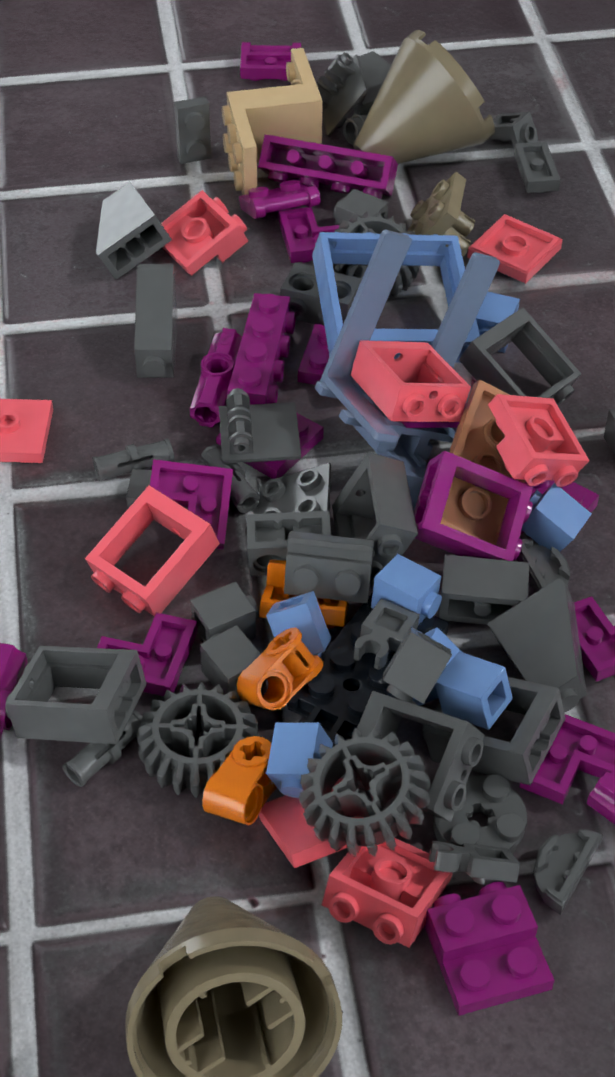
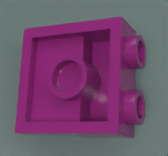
[425,881,555,1016]

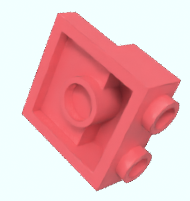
[161,190,248,276]
[488,394,590,487]
[322,837,453,948]

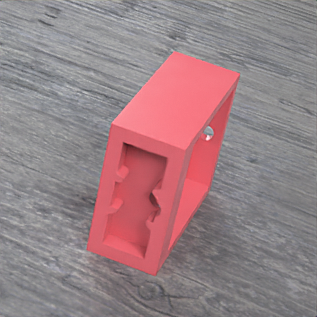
[350,340,471,422]
[85,485,220,617]

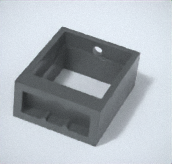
[459,307,581,405]
[332,452,418,585]
[5,646,146,744]
[422,677,566,785]
[341,691,485,822]

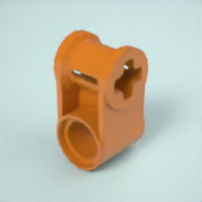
[237,627,324,710]
[202,736,277,826]

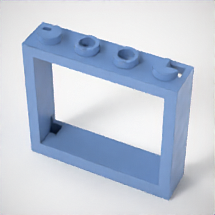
[312,232,480,363]

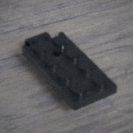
[286,592,449,747]

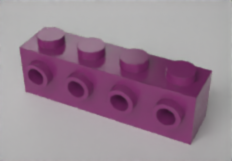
[258,134,398,199]
[228,293,296,405]

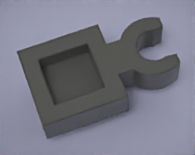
[354,598,420,670]
[429,841,520,885]

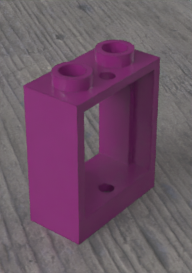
[414,451,533,561]

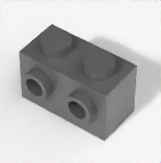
[439,554,529,625]

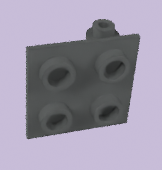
[316,52,368,137]
[219,388,301,463]
[256,462,332,514]

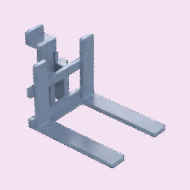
[315,229,500,511]

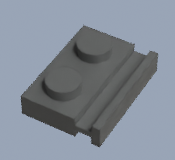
[284,531,374,603]

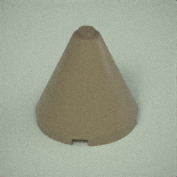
[353,30,495,164]
[125,896,342,1077]

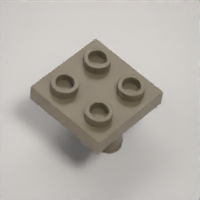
[407,172,475,257]

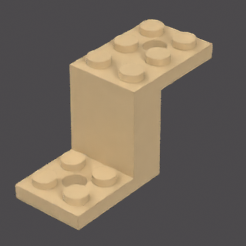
[222,48,322,195]

